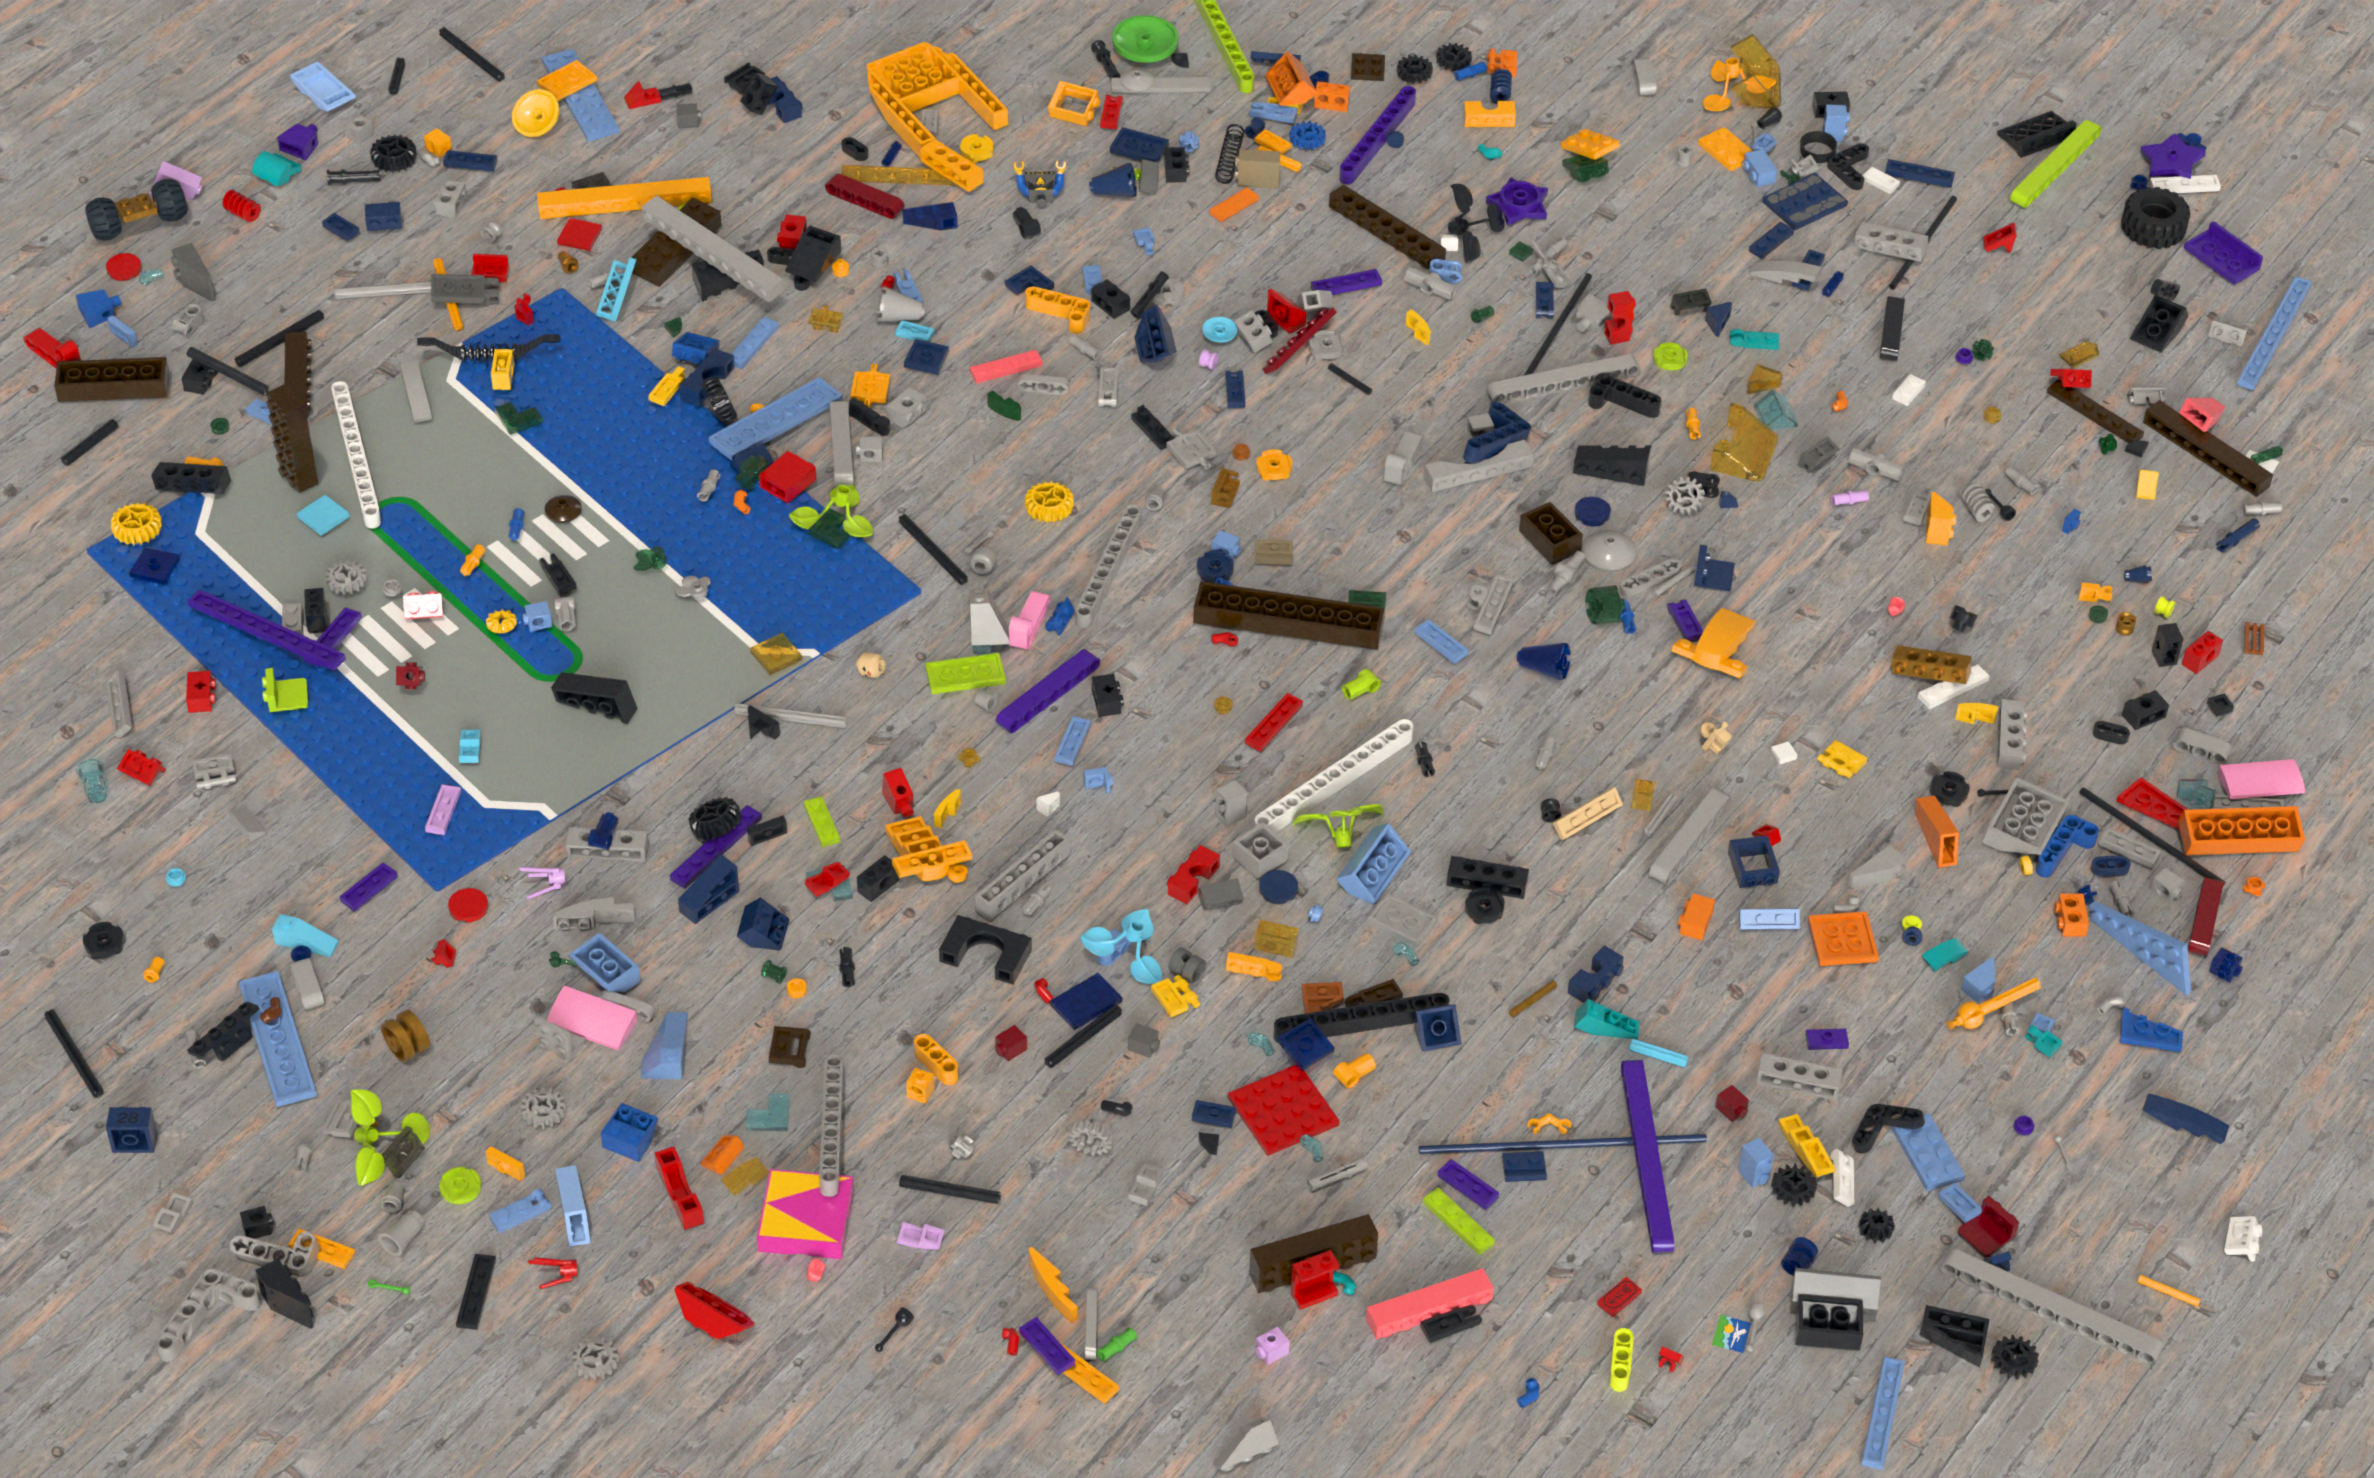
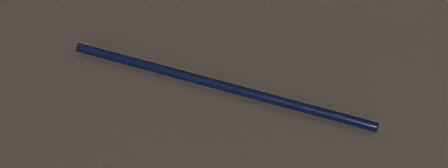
[1418,1134,1707,1154]

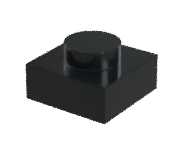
[2207,693,2234,716]

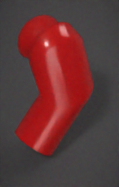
[881,275,895,292]
[1211,632,1238,647]
[1034,978,1054,1004]

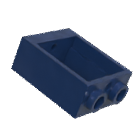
[1728,835,1780,888]

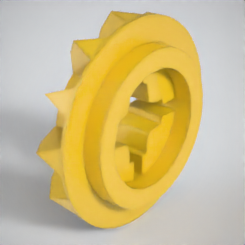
[486,609,517,633]

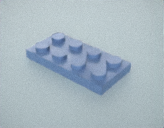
[1891,1113,1965,1191]

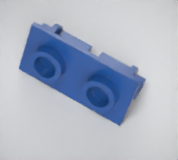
[1045,597,1075,636]

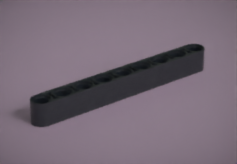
[1273,993,1449,1044]

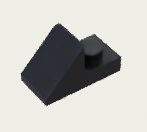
[748,705,780,740]

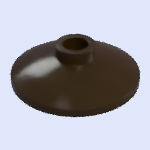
[545,495,582,523]

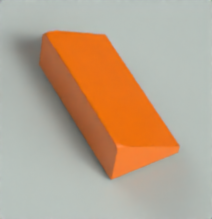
[700,1135,744,1175]

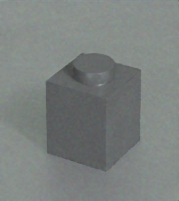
[676,103,701,128]
[1128,1023,1160,1058]

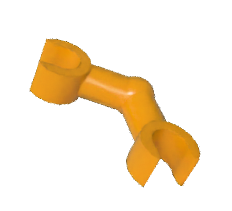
[1527,1113,1572,1134]

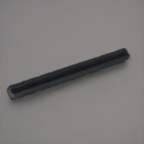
[439,27,505,82]
[234,310,324,367]
[899,514,968,585]
[44,1009,104,1098]

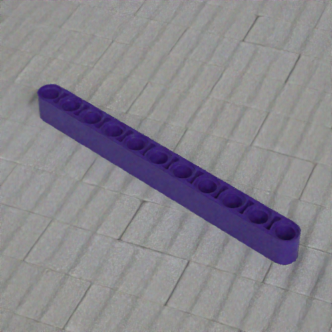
[1621,1060,1674,1253]

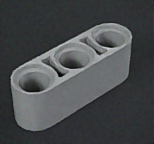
[1632,58,1657,95]
[2173,728,2232,766]
[289,958,324,1010]

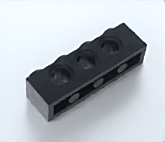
[151,462,231,494]
[1446,856,1529,899]

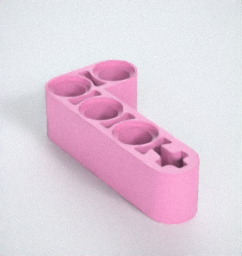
[1009,591,1051,650]

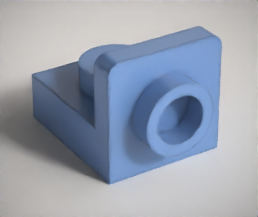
[1083,767,1113,794]

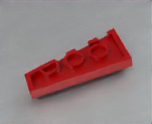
[2116,777,2188,830]

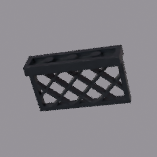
[1997,111,2077,158]

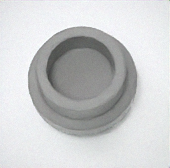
[382,579,401,596]

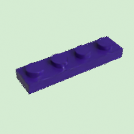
[1310,269,1382,295]
[303,607,362,667]

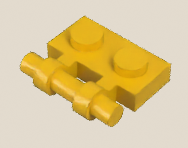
[1817,739,1867,779]
[1151,975,1200,1018]

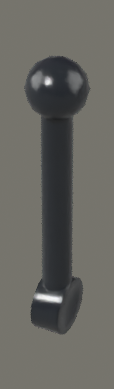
[1977,789,2009,797]

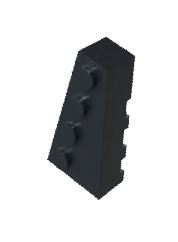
[692,250,764,302]
[1573,445,1651,486]
[551,672,638,724]

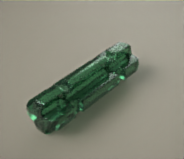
[2251,445,2283,464]

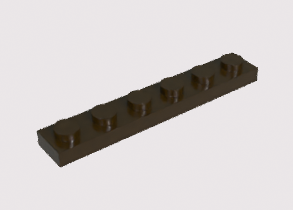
[2047,380,2144,443]

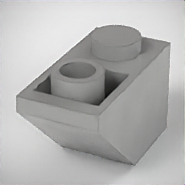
[1297,290,1334,313]

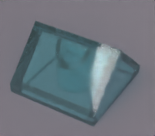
[1754,390,1798,431]

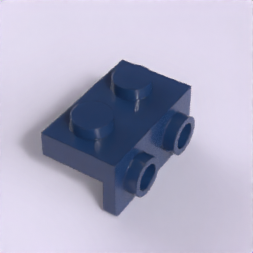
[729,444,775,479]

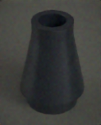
[1757,107,1782,129]

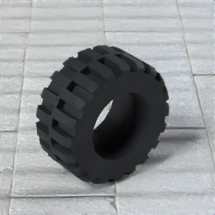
[2121,187,2190,249]

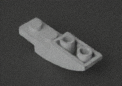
[553,898,635,930]

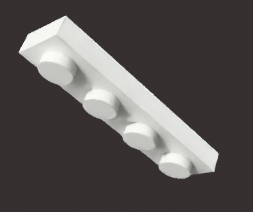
[2149,175,2221,193]
[1918,664,1990,709]

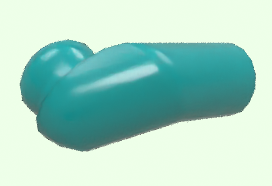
[1477,143,1503,159]

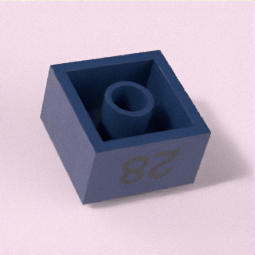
[106,1107,157,1153]

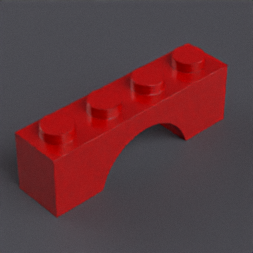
[654,1146,704,1230]

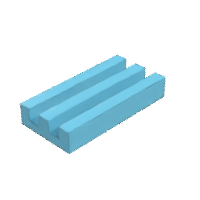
[895,320,934,342]

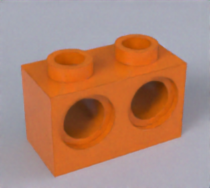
[1314,82,1351,112]
[2054,894,2089,937]

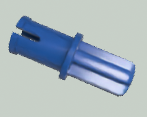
[1454,62,1487,81]
[508,508,525,541]
[1618,599,1636,634]

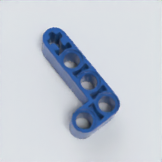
[2036,815,2099,878]

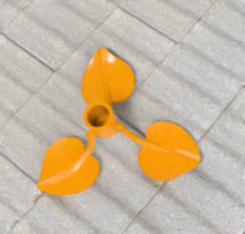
[1703,58,1776,111]

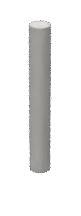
[1652,565,1696,597]

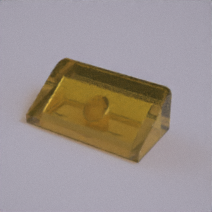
[2059,341,2099,368]

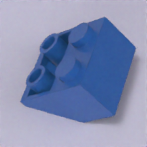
[601,1103,658,1162]

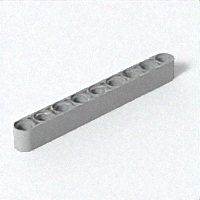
[1487,354,1641,404]
[1075,504,1141,629]
[819,1054,843,1197]

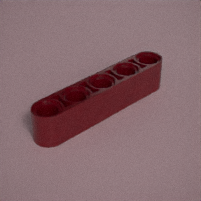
[825,173,905,219]
[2188,877,2224,956]

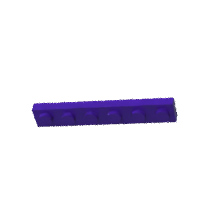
[670,805,762,889]

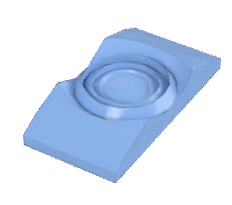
[290,61,356,112]

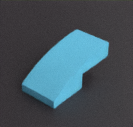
[459,729,481,763]

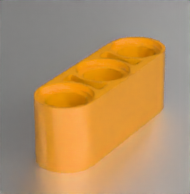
[914,1034,959,1085]

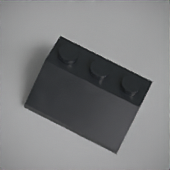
[1796,1295,1863,1350]

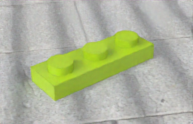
[803,796,840,847]

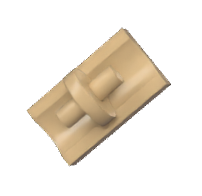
[1700,721,1732,755]

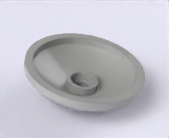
[1581,530,1637,572]

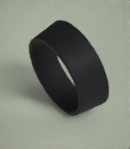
[1800,131,1837,163]

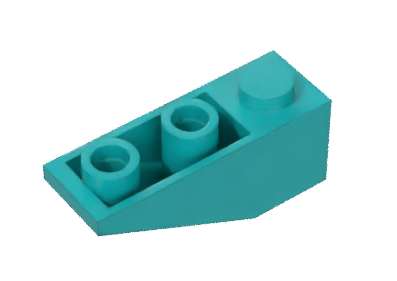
[1574,999,1640,1039]

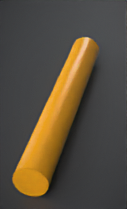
[2138,1275,2201,1307]

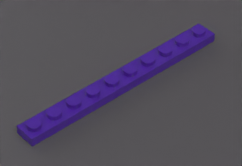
[187,590,346,671]

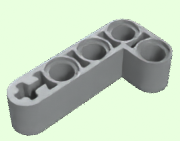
[1384,430,1424,486]
[230,1232,320,1276]

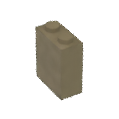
[1235,149,1280,189]

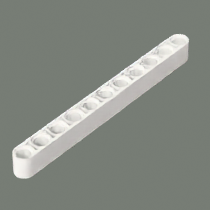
[331,381,381,528]
[1254,719,1413,833]

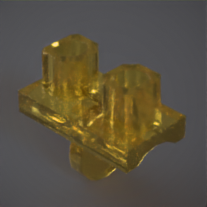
[808,305,844,333]

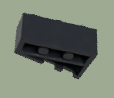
[1920,1305,1990,1368]

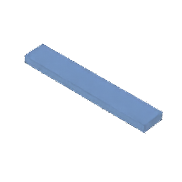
[1861,1356,1905,1470]

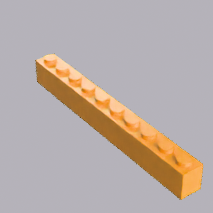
[537,177,712,219]

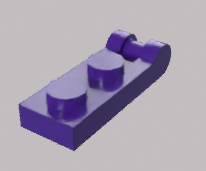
[1667,599,1703,641]

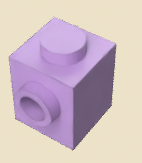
[1255,1326,1290,1365]

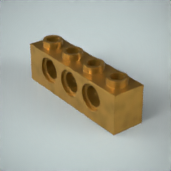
[1892,645,1972,684]

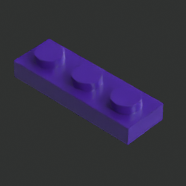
[340,862,398,911]
[1437,1159,1499,1210]
[1019,1317,1075,1375]

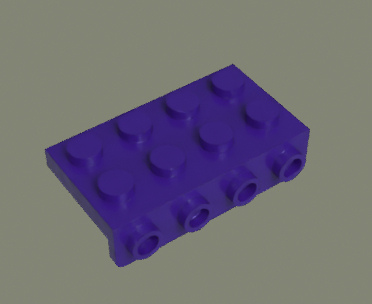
[2184,221,2263,285]

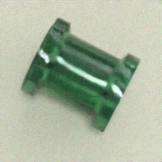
[761,960,787,984]

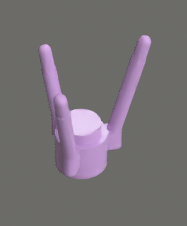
[519,867,565,899]

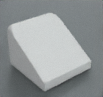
[1440,235,1458,251]
[1036,792,1060,817]

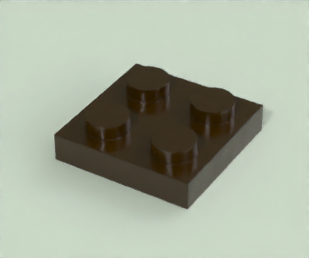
[1351,53,1385,81]

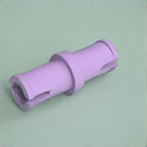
[1830,490,1869,506]

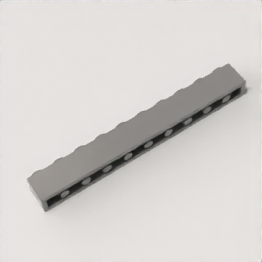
[642,195,784,303]

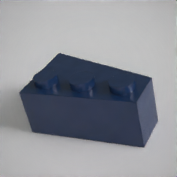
[678,854,739,925]

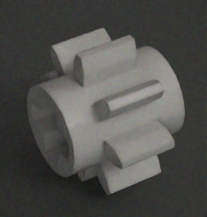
[948,1132,974,1159]

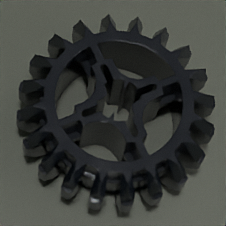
[370,134,417,173]
[702,376,737,424]
[688,797,742,840]

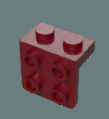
[1958,1196,2019,1257]

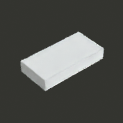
[1862,167,1900,194]

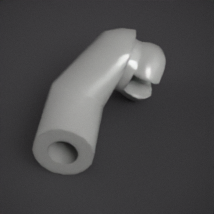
[418,149,440,167]
[1833,895,1860,914]
[2097,995,2126,1015]

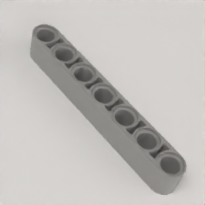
[830,401,854,486]
[1649,788,1732,885]

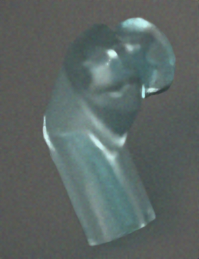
[139,269,163,285]
[1247,1032,1275,1056]
[1300,1135,1323,1162]

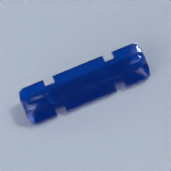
[881,141,902,168]
[1822,271,1844,297]

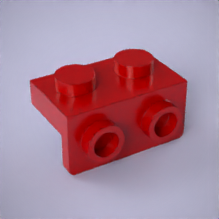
[471,254,509,282]

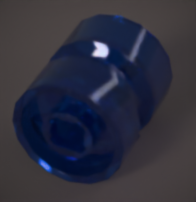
[1781,1237,1818,1276]

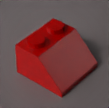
[1267,289,1306,334]

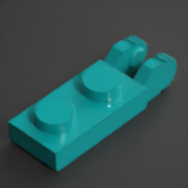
[1730,329,1779,350]

